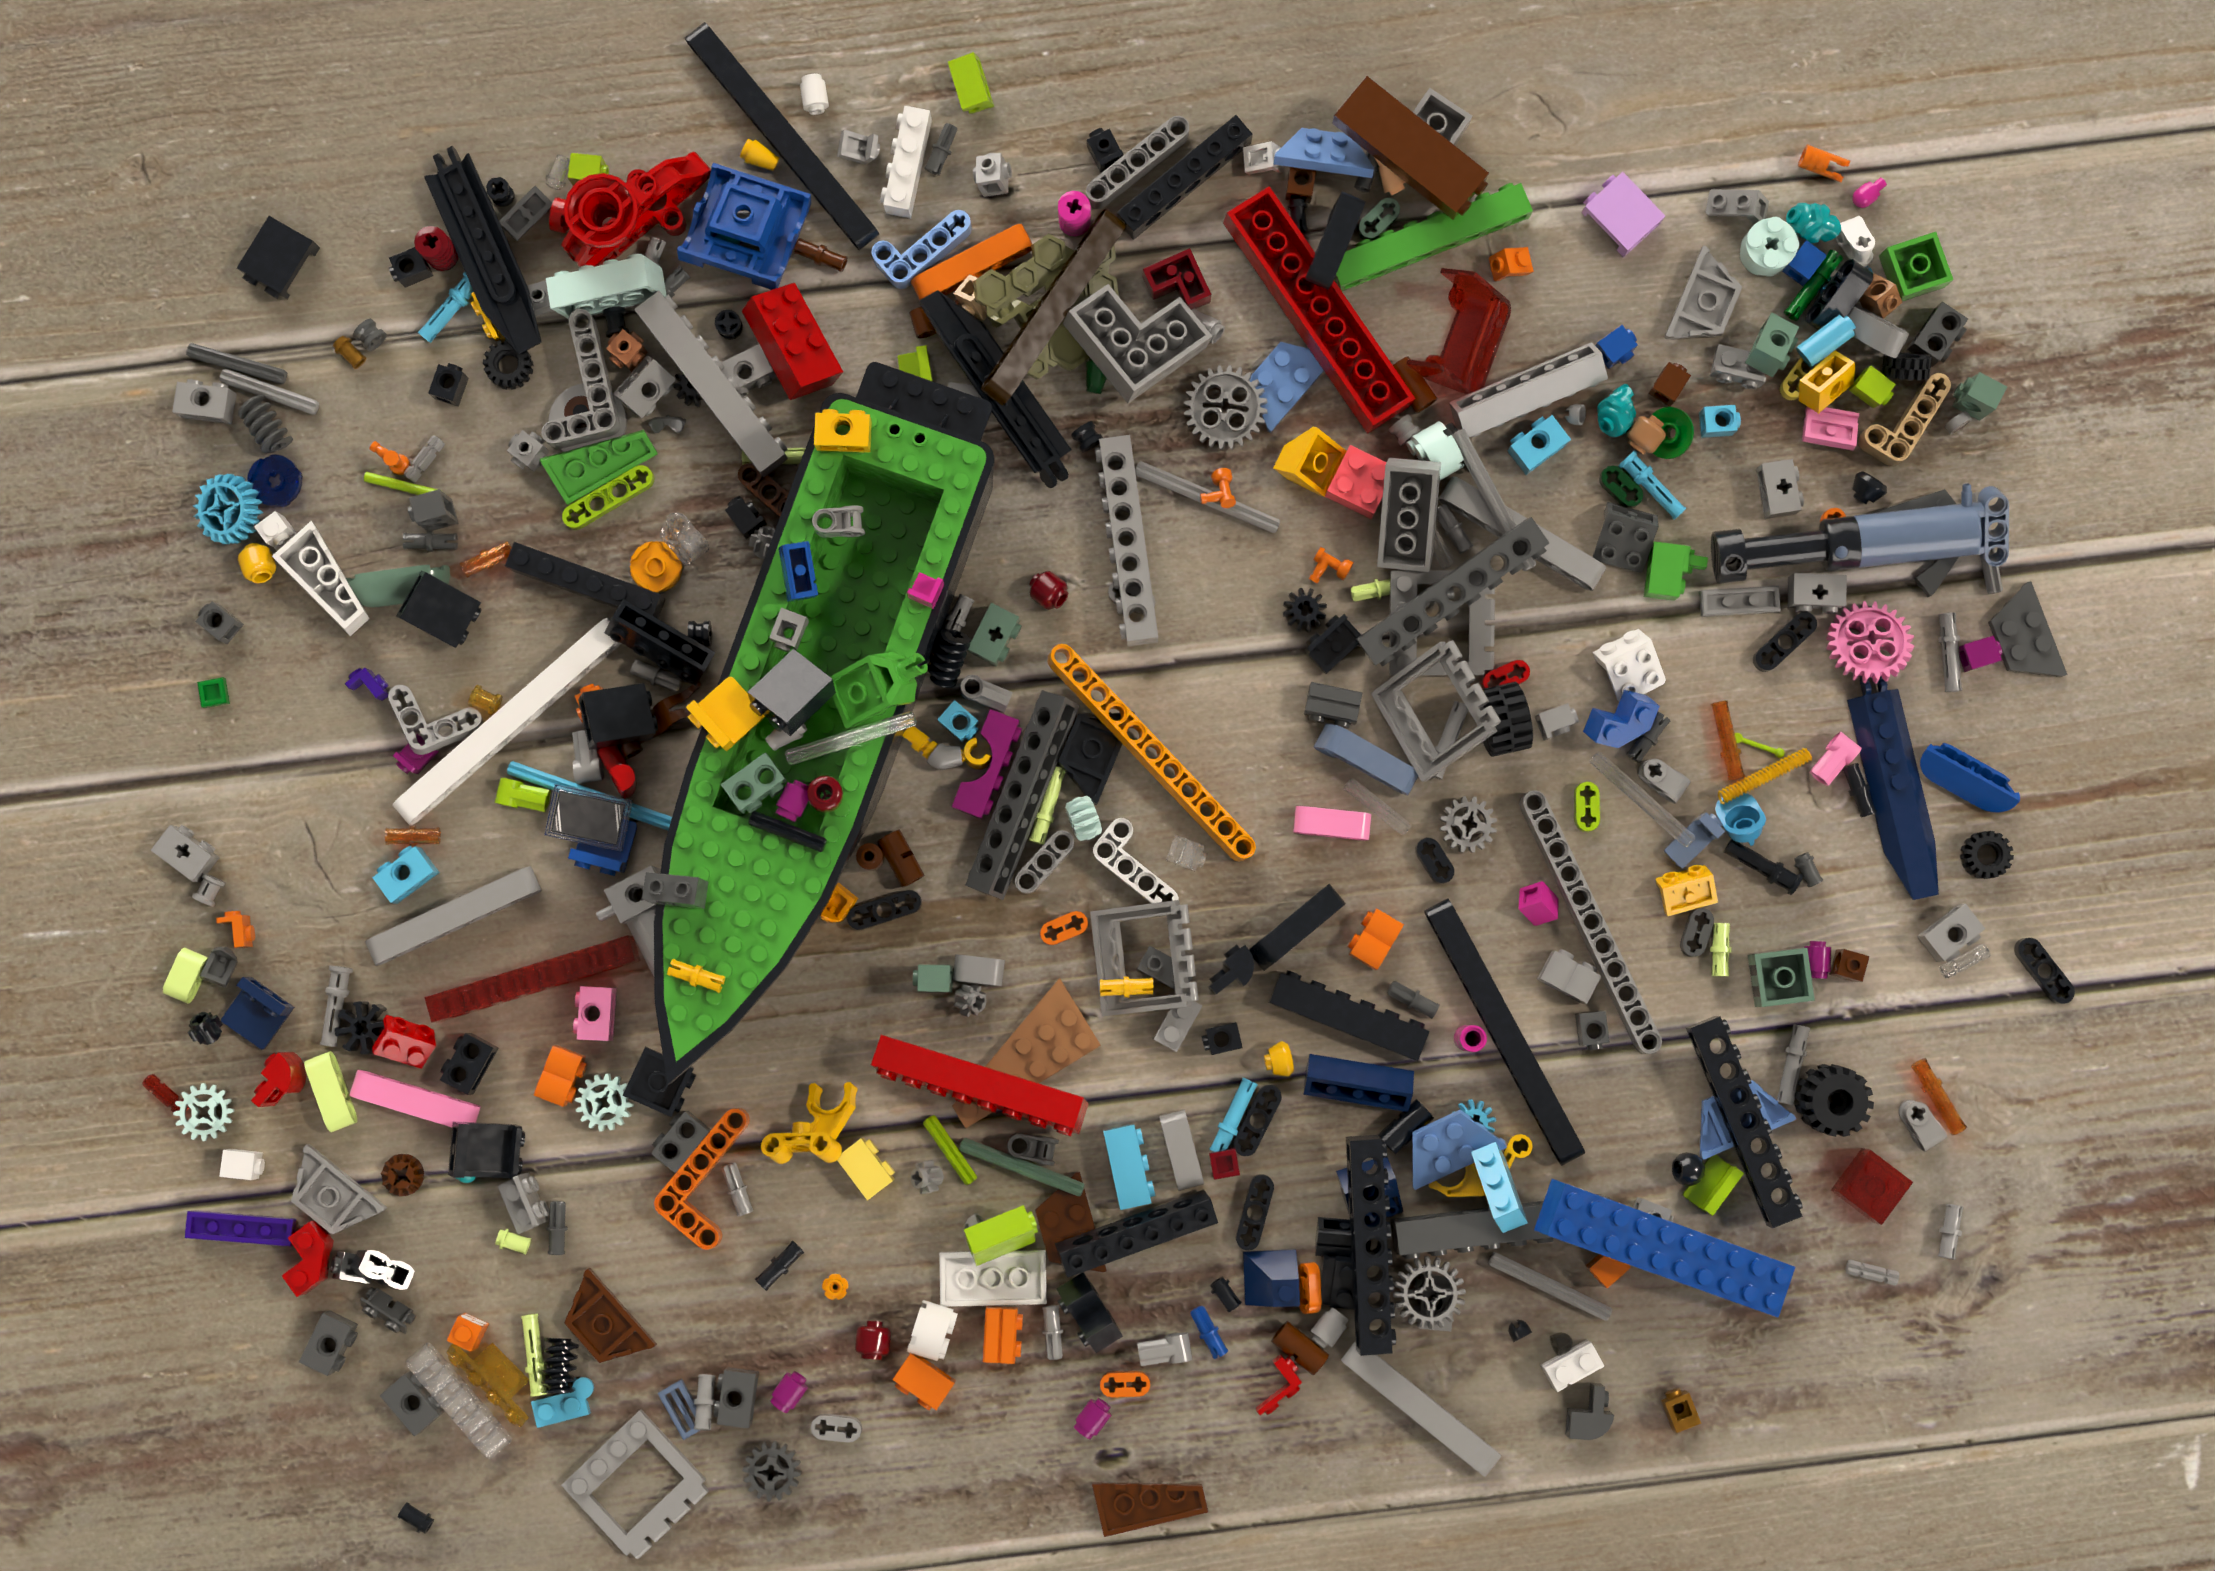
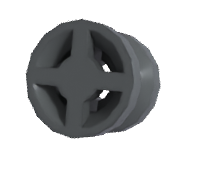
[353,318,387,352]

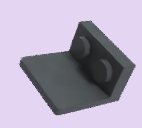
[1593,502,1659,573]

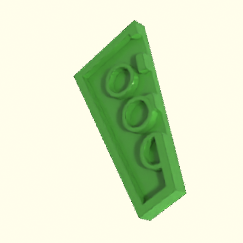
[540,430,658,505]

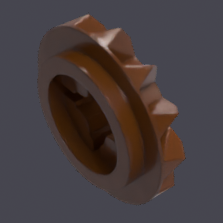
[380,1154,424,1197]

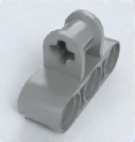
[1847,305,1909,358]

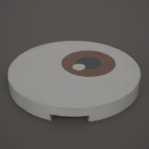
[549,383,627,452]

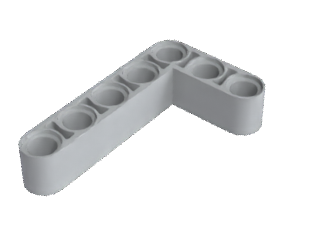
[541,309,620,449]

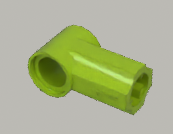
[494,777,551,812]

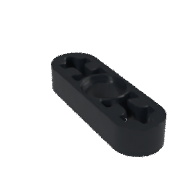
[1753,612,1817,672]
[847,890,922,930]
[2014,938,2075,1004]
[1233,1085,1282,1156]
[1236,1174,1274,1251]

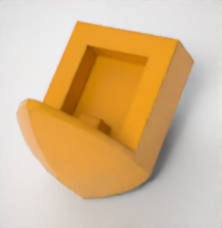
[820,882,859,923]

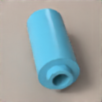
[1796,315,1856,368]

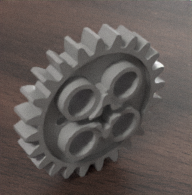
[1184,365,1268,450]

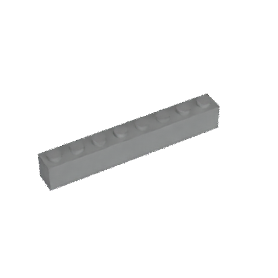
[634,291,788,478]

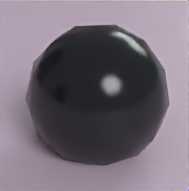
[1672,1152,1705,1186]

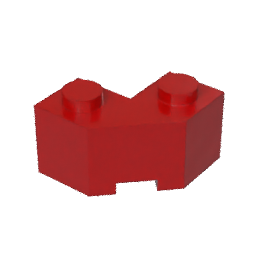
[282,1221,334,1297]

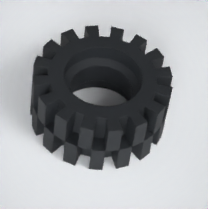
[483,339,534,390]
[1882,352,1932,380]
[1960,831,2014,879]

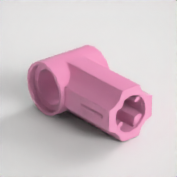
[1810,731,1862,786]

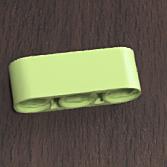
[304,1051,357,1132]

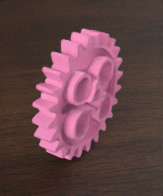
[1826,601,1914,684]

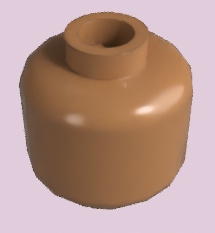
[1627,415,1666,455]

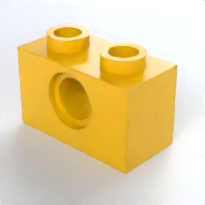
[1799,350,1855,414]
[814,409,872,452]

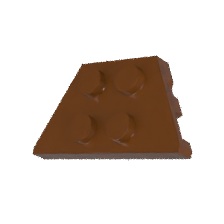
[1035,1172,1107,1272]
[564,1268,657,1363]

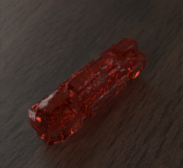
[142,1074,189,1112]

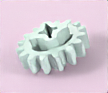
[575,1073,634,1131]
[173,1083,235,1141]

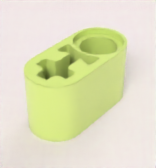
[163,947,208,1004]

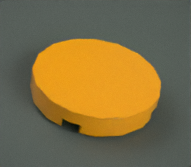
[630,541,683,593]

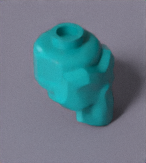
[1786,203,1841,244]
[1597,384,1636,437]

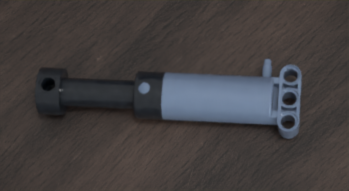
[1711,483,2009,584]

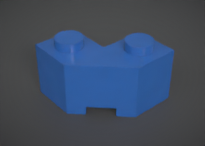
[1583,690,1660,748]

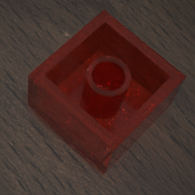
[1831,1148,1913,1225]

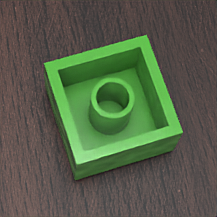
[1879,232,1954,302]

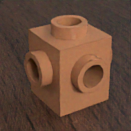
[606,329,648,372]

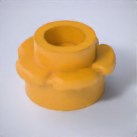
[822,1274,849,1300]

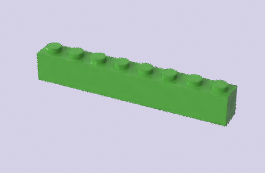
[1334,183,1533,291]

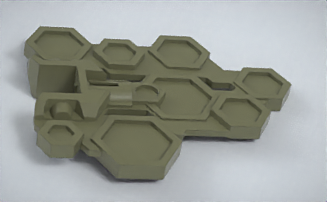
[973,233,1119,380]

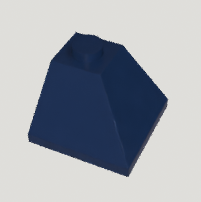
[1243,1249,1300,1307]

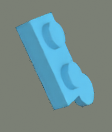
[531,1377,594,1428]

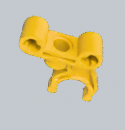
[761,1082,858,1164]
[1429,1134,1533,1199]

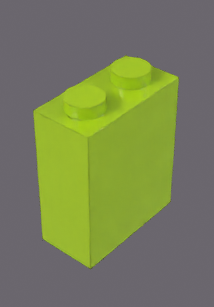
[964,1205,1038,1266]

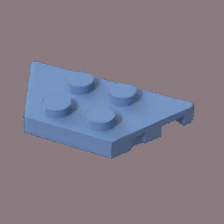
[1273,128,1374,178]
[1250,342,1324,433]
[1700,1080,1796,1160]
[1412,1110,1507,1190]

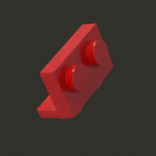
[372,1015,436,1069]

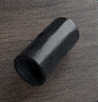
[1378,1099,1434,1155]

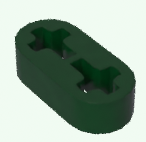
[1599,465,1644,508]

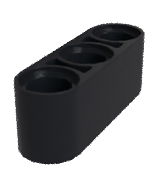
[1806,259,1873,330]

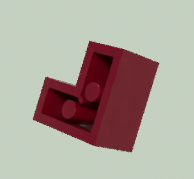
[1142,248,1212,310]

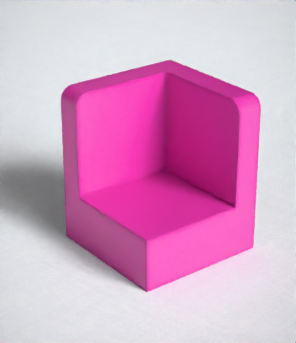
[907,572,944,609]
[1519,881,1559,926]

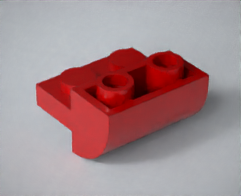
[251,1052,307,1107]

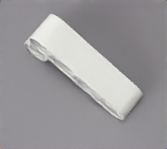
[1093,818,1179,903]

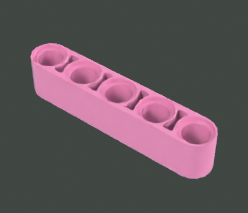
[349,1070,481,1127]

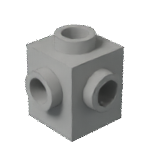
[973,153,1012,197]
[507,430,550,472]

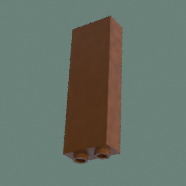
[1332,76,1489,220]

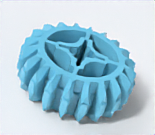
[193,474,264,545]

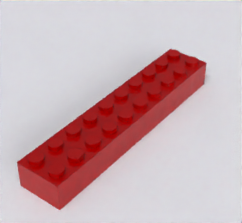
[1223,186,1416,434]

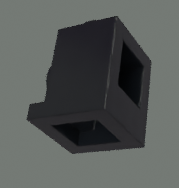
[1087,128,1124,173]
[725,496,767,539]

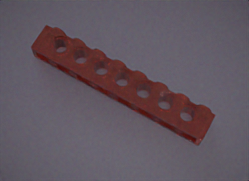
[424,935,641,1023]

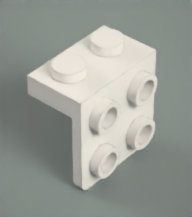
[1593,629,1666,702]

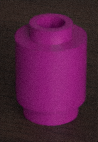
[775,780,809,822]
[1804,941,1831,979]
[770,1371,808,1413]
[1073,1398,1112,1440]

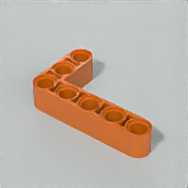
[654,1108,750,1250]

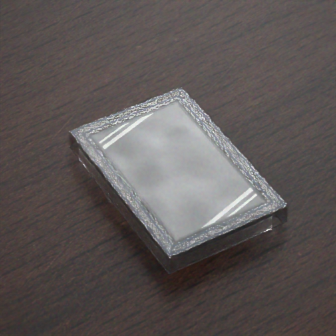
[544,784,633,852]

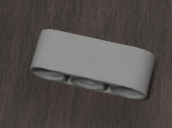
[1015,830,1074,894]
[1159,1109,1204,1191]

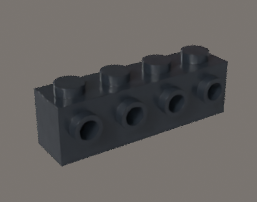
[604,599,716,686]

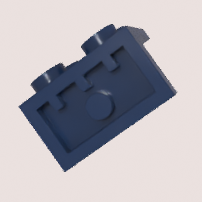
[221,977,295,1050]

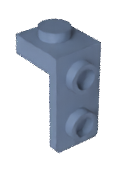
[1664,812,1725,869]

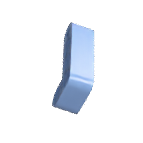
[871,210,972,289]

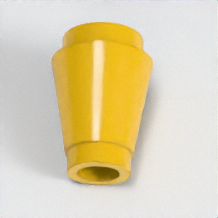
[740,139,780,171]

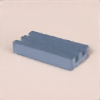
[657,1379,700,1440]

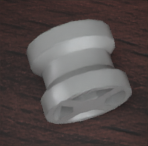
[1388,414,1421,446]

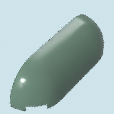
[346,565,450,608]

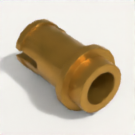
[333,336,367,369]

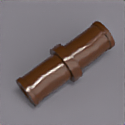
[794,238,848,272]

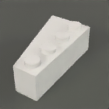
[272,521,370,636]

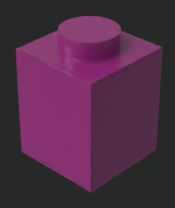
[1958,635,2002,673]

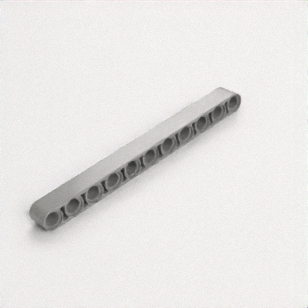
[1519,790,1662,1054]

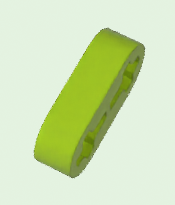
[1574,782,1600,832]

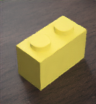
[837,1138,895,1201]

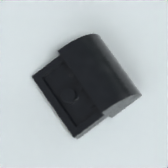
[1208,945,1254,995]

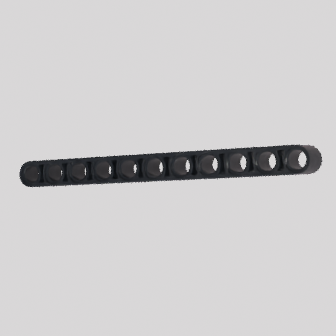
[685,22,879,251]
[1424,898,1585,1166]

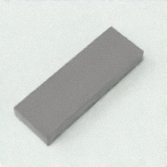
[1699,586,1781,617]

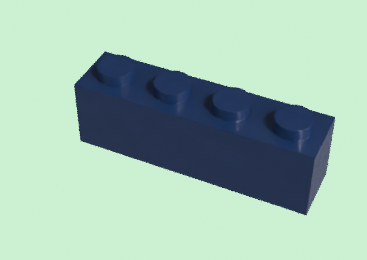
[1303,1054,1414,1112]

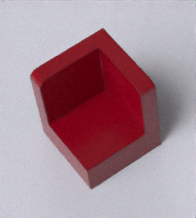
[1209,1148,1240,1180]

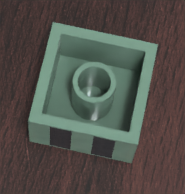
[1747,948,1815,1007]

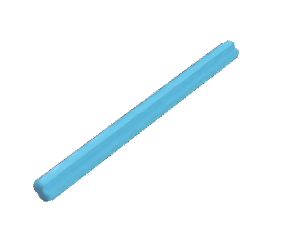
[507,761,672,830]

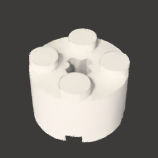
[907,1300,958,1361]

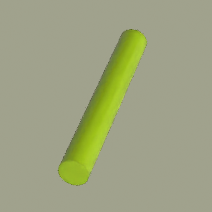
[364,472,442,495]

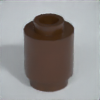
[856,843,885,871]

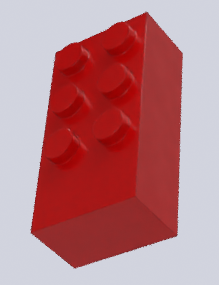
[742,282,843,401]

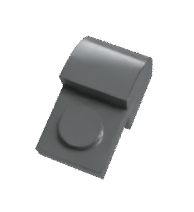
[1565,1383,1614,1440]

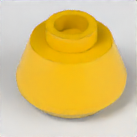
[1264,1041,1294,1077]

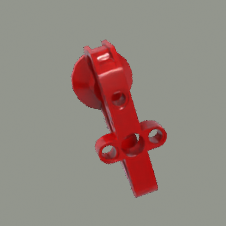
[561,152,711,267]

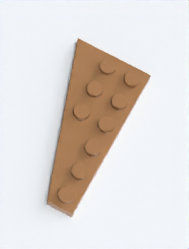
[952,978,1101,1129]

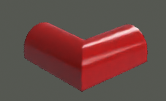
[598,745,637,799]

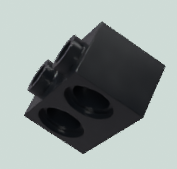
[440,1033,499,1095]

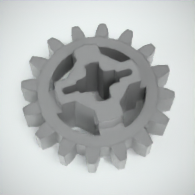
[1439,796,1497,853]

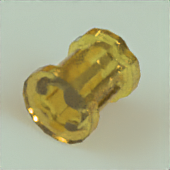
[468,685,503,716]

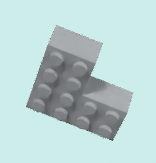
[1063,284,1213,403]

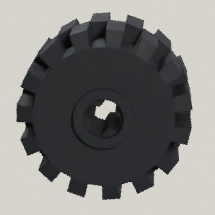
[1482,682,1533,757]
[1795,1064,1874,1137]

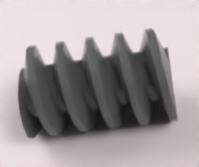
[238,395,293,453]

